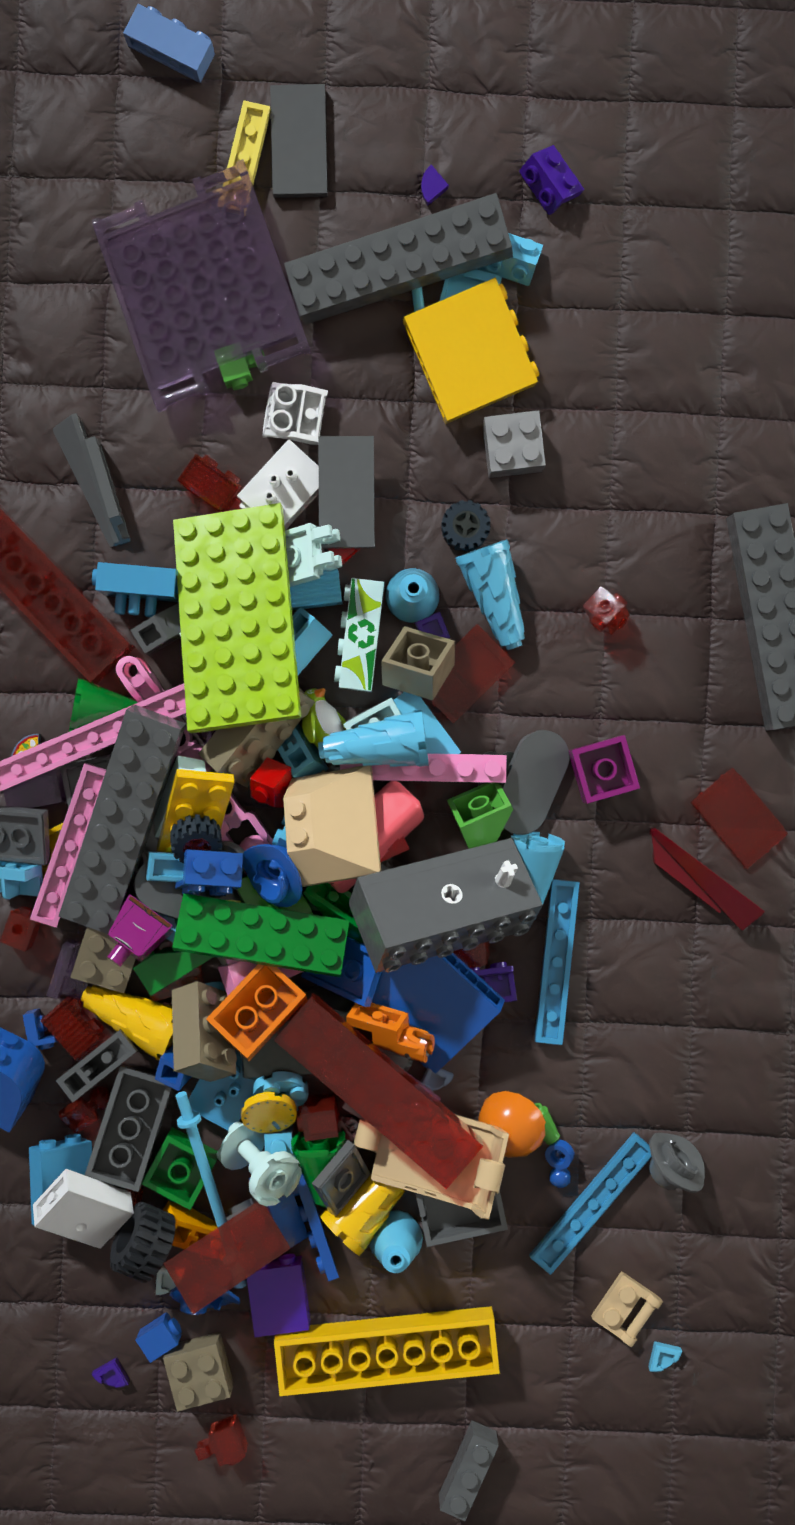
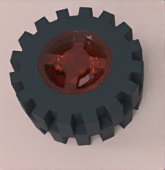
[170,815,222,864]

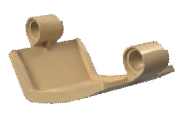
[354,1098,509,1220]

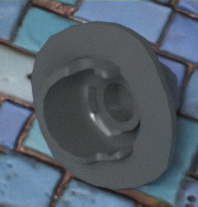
[649,1133,705,1193]

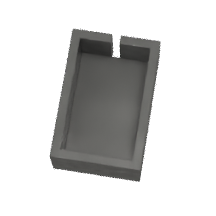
[415,1190,508,1247]

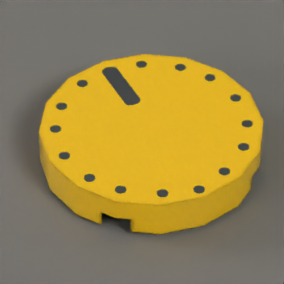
[241,1092,297,1133]

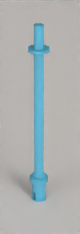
[175,1091,247,1289]

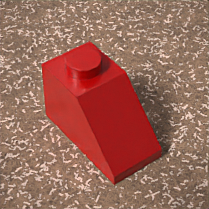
[250,757,292,808]

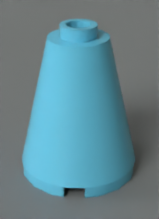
[386,568,440,623]
[511,831,565,904]
[369,1210,423,1273]

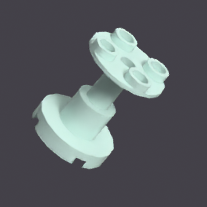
[216,1121,302,1206]

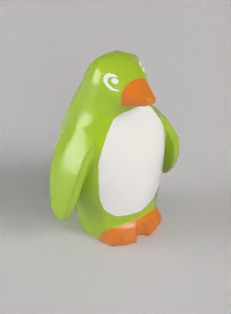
[302,688,346,760]

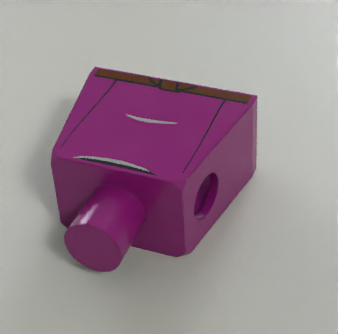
[107,895,174,967]

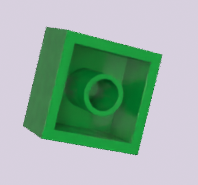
[142,1127,217,1210]

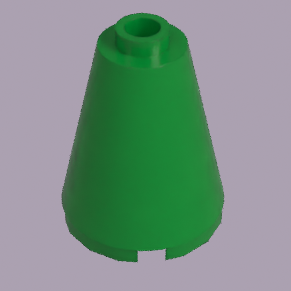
[69,678,137,732]
[291,1125,346,1207]

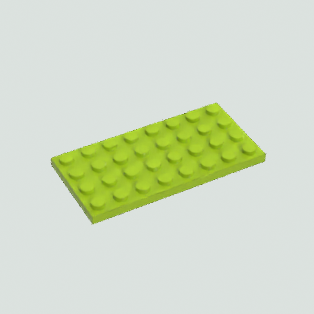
[173,503,301,733]

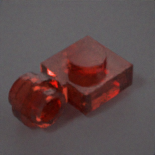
[59,1086,111,1134]

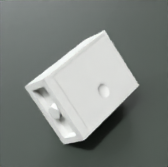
[237,439,319,530]
[33,1169,134,1249]

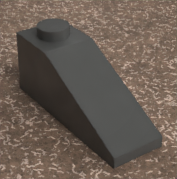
[56,1029,138,1102]

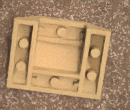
[283,766,381,887]

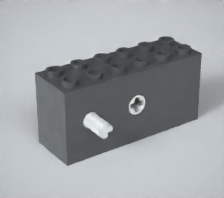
[349,838,543,973]

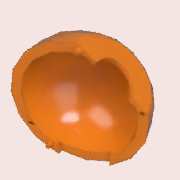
[478,1091,546,1158]

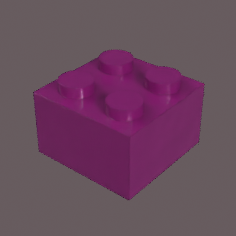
[569,735,640,804]

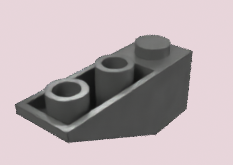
[130,603,181,656]

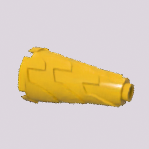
[81,985,173,1061]
[320,1174,405,1256]

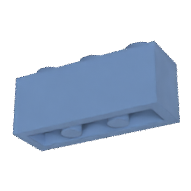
[123,4,215,83]

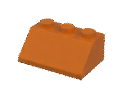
[206,964,307,1062]

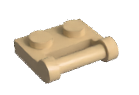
[591,1271,663,1347]

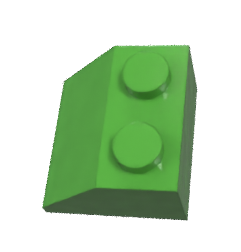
[447,782,513,849]

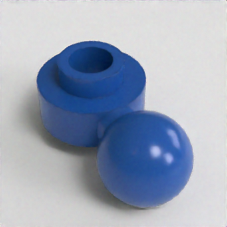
[545,1140,574,1188]

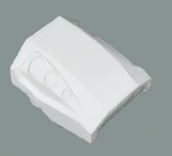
[263,382,328,445]

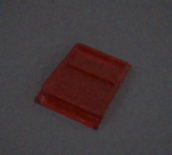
[430,624,515,723]
[691,768,788,869]

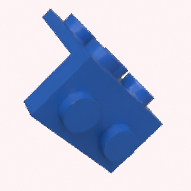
[175,849,243,897]

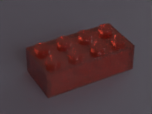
[164,1201,290,1314]

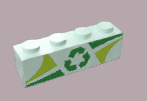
[334,578,384,692]

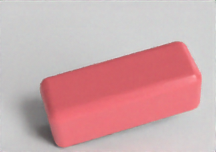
[329,781,424,893]

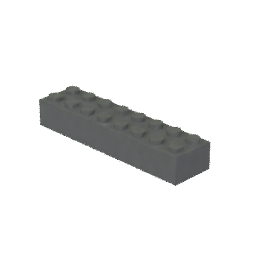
[284,193,513,325]
[726,503,795,730]
[58,704,187,934]

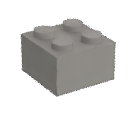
[482,410,546,478]

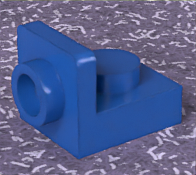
[23,1008,61,1050]

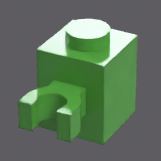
[214,343,267,390]

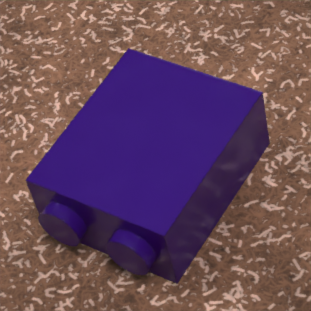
[246,1254,311,1337]

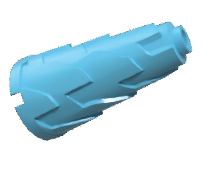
[455,540,525,650]
[318,710,429,767]

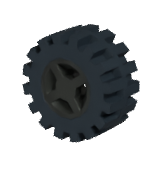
[441,500,491,552]

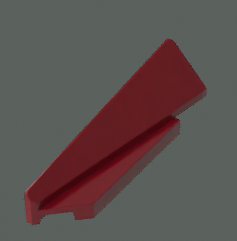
[650,828,765,931]

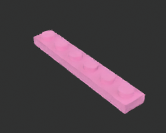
[340,754,507,783]
[30,763,106,928]

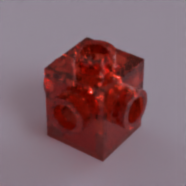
[583,586,630,635]

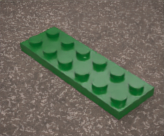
[172,893,350,977]

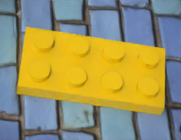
[157,769,234,853]

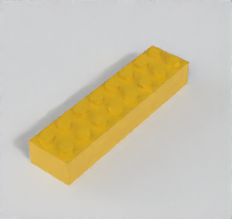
[274,1306,500,1396]

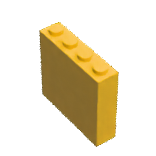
[403,277,539,424]

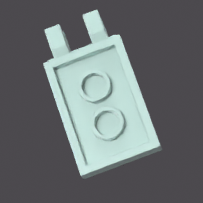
[285,523,342,587]

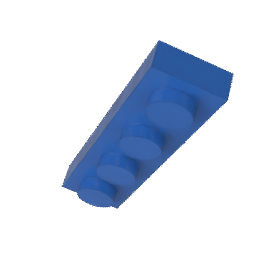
[293,1175,339,1281]

